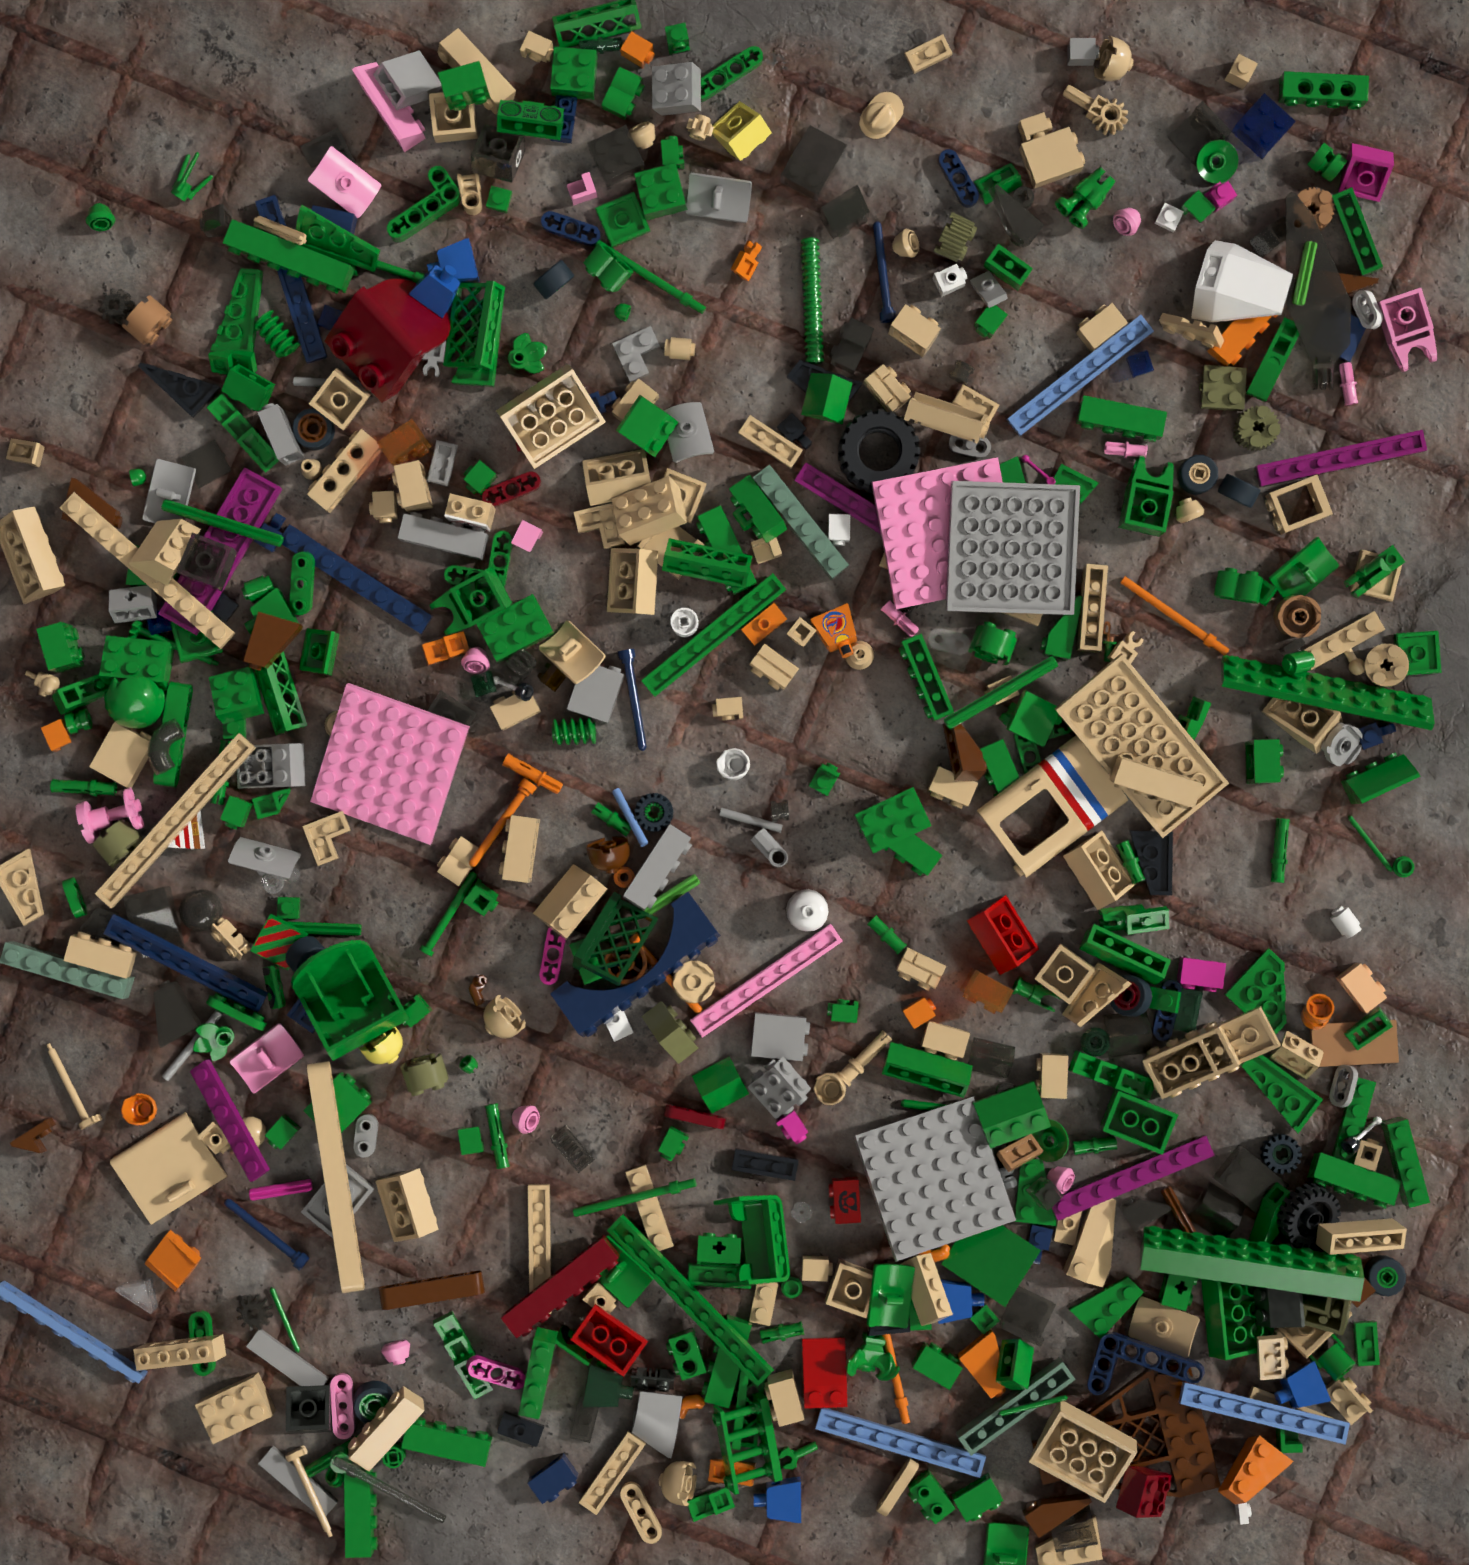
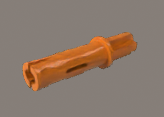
[502,753,563,794]

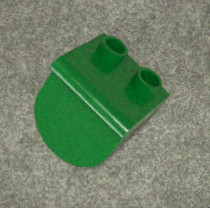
[291,940,409,1061]

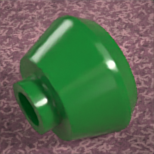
[86,203,115,231]

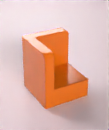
[41,719,71,752]

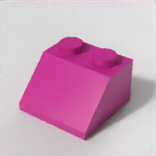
[1338,143,1394,202]

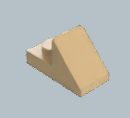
[6,438,44,467]

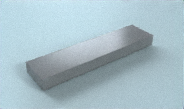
[246,1328,329,1386]
[258,1446,338,1516]

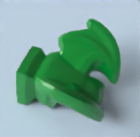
[846,1332,900,1381]

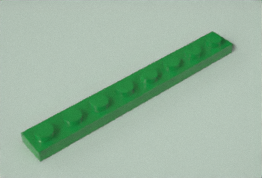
[641,573,787,697]

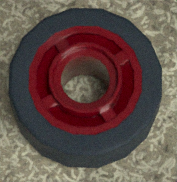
[1110,975,1152,1016]

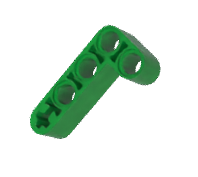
[387,166,461,243]

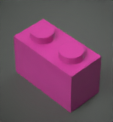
[1177,957,1226,992]

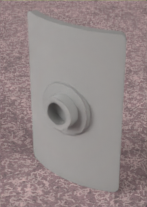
[685,173,752,223]
[664,402,714,463]
[142,459,196,523]
[228,837,301,879]

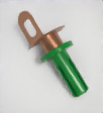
[1102,621,1119,662]

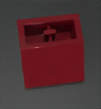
[1116,1466,1172,1518]

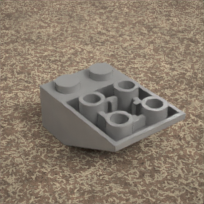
[237,743,306,789]

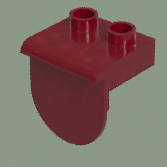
[324,279,450,403]

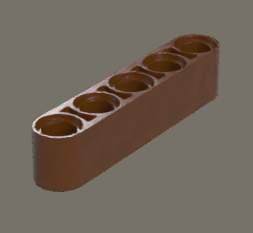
[378,1270,485,1310]

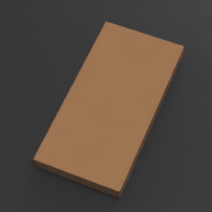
[1310,1019,1399,1067]

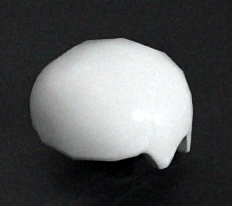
[716,748,750,780]

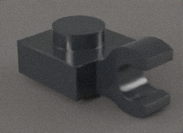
[777,413,812,450]

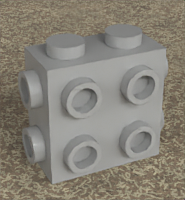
[748,1057,811,1119]

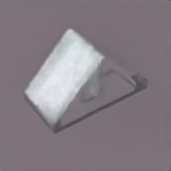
[115,1277,158,1314]

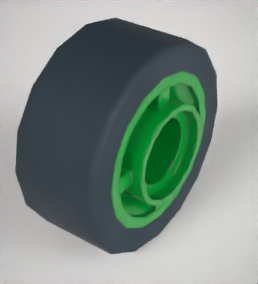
[354,1381,393,1423]

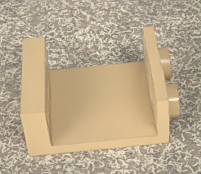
[638,526,705,580]

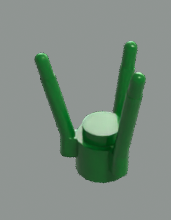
[171,152,213,202]

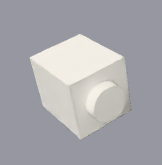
[828,514,850,546]

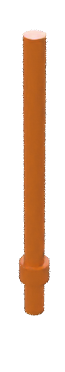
[1120,576,1230,656]
[882,1334,910,1424]

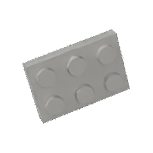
[301,1164,375,1238]

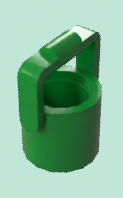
[1308,1334,1356,1381]

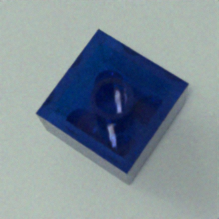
[1231,93,1296,159]

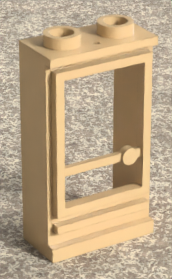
[904,392,990,443]

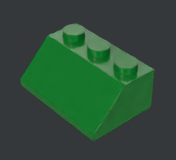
[1341,752,1421,804]
[973,1081,1051,1149]

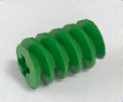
[254,310,301,358]
[552,717,596,746]

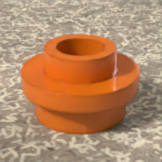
[614,867,635,888]

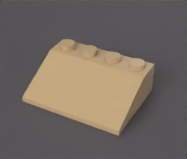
[496,364,606,469]
[1029,1401,1137,1503]

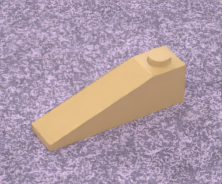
[1063,1198,1116,1287]

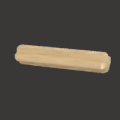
[253,216,307,246]

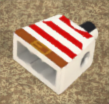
[168,810,205,849]

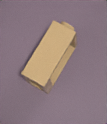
[1265,475,1333,535]

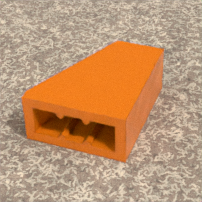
[957,1329,1006,1399]

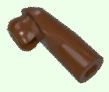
[469,974,487,1006]

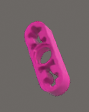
[539,927,566,985]
[466,1355,526,1390]

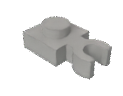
[422,341,447,377]

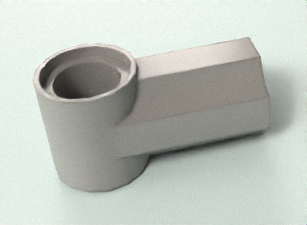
[751,828,788,867]

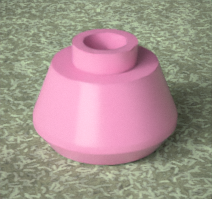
[1113,208,1141,236]
[461,647,490,674]
[512,1106,540,1134]
[1047,1166,1075,1195]
[381,1339,410,1365]

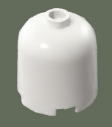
[786,889,829,932]

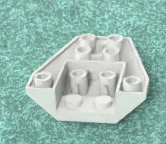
[1191,240,1293,322]

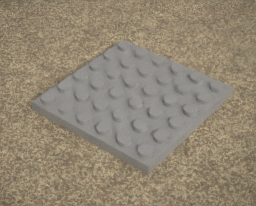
[946,481,1080,615]
[853,1097,1016,1262]

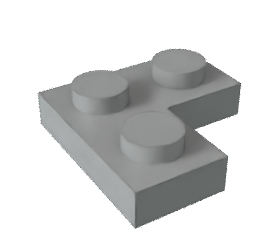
[612,326,660,382]

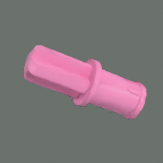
[1339,362,1358,406]
[1104,441,1148,458]
[881,600,919,637]

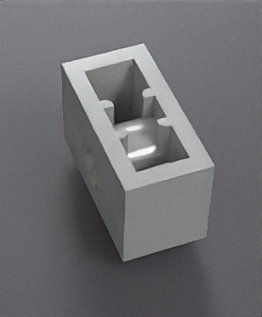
[109,585,157,623]

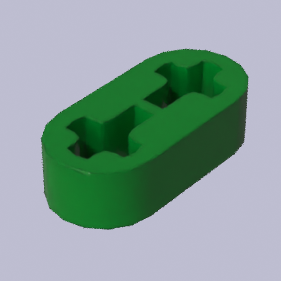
[62,877,88,918]

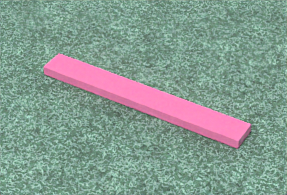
[690,924,843,1038]

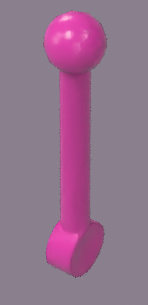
[1021,455,1056,484]

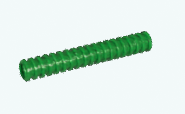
[800,237,824,364]

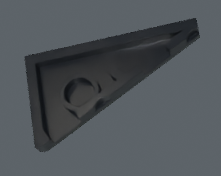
[138,363,221,418]

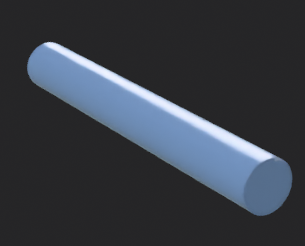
[612,788,649,847]

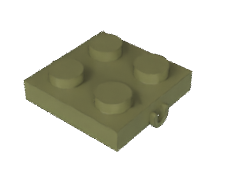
[1199,365,1247,412]

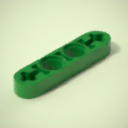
[701,46,763,102]

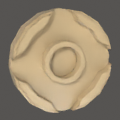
[672,961,715,1003]

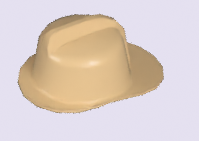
[859,92,904,139]

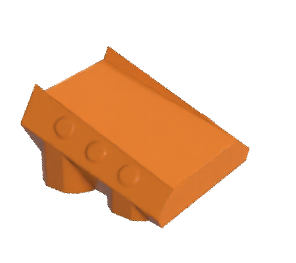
[145,1230,201,1292]

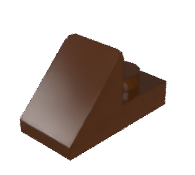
[10,1117,56,1153]

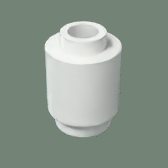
[1330,906,1361,939]

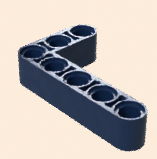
[1088,1332,1205,1395]

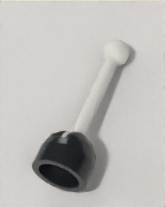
[492,676,534,701]
[1340,1117,1382,1155]

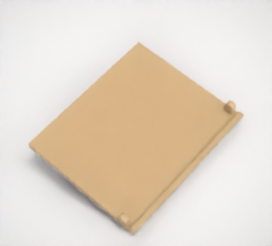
[110,1112,227,1225]

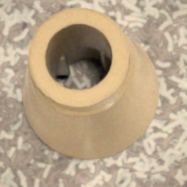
[301,459,322,480]

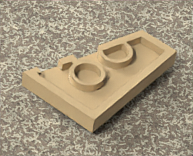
[1159,313,1224,348]
[0,849,44,926]
[1062,962,1131,1027]
[1275,1311,1352,1359]
[1035,1515,1103,1565]

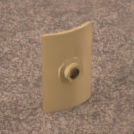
[539,621,606,684]
[1128,1296,1200,1358]

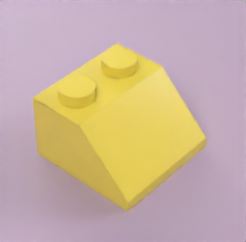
[712,101,772,161]

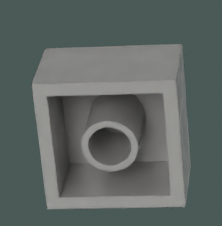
[652,62,701,116]

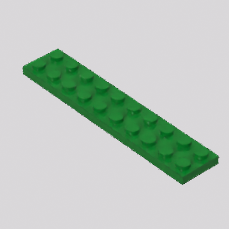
[1221,655,1435,730]

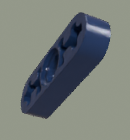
[938,149,979,208]
[541,211,601,246]
[1152,979,1181,1041]

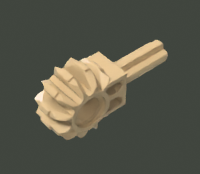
[1063,85,1128,135]

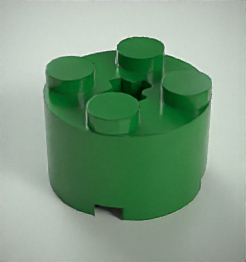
[968,622,1017,665]

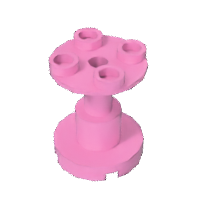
[76,787,145,844]

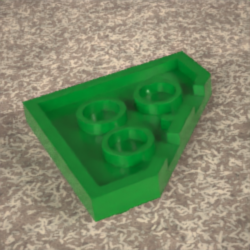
[1224,948,1287,1035]

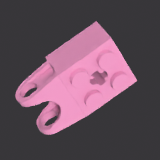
[1378,288,1437,372]

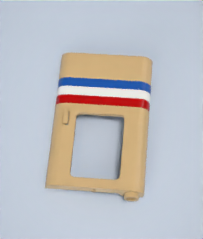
[977,736,1128,878]

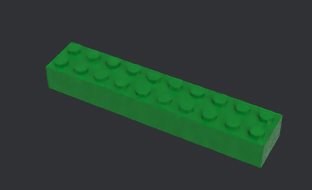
[1140,1226,1364,1302]

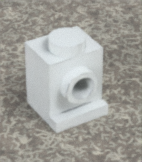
[933,264,967,297]

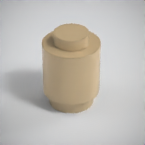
[664,337,695,360]

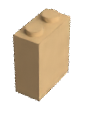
[1019,127,1085,189]
[89,722,157,788]

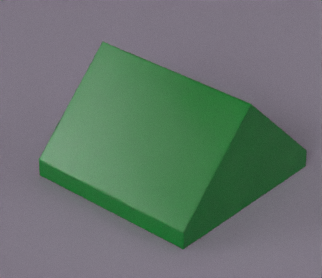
[801,373,852,425]
[299,628,340,676]
[692,1056,749,1113]

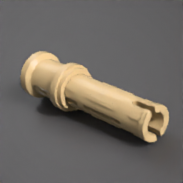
[836,1030,892,1087]

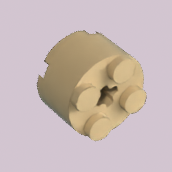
[1365,644,1409,687]

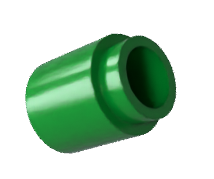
[241,575,275,602]
[1282,650,1315,675]

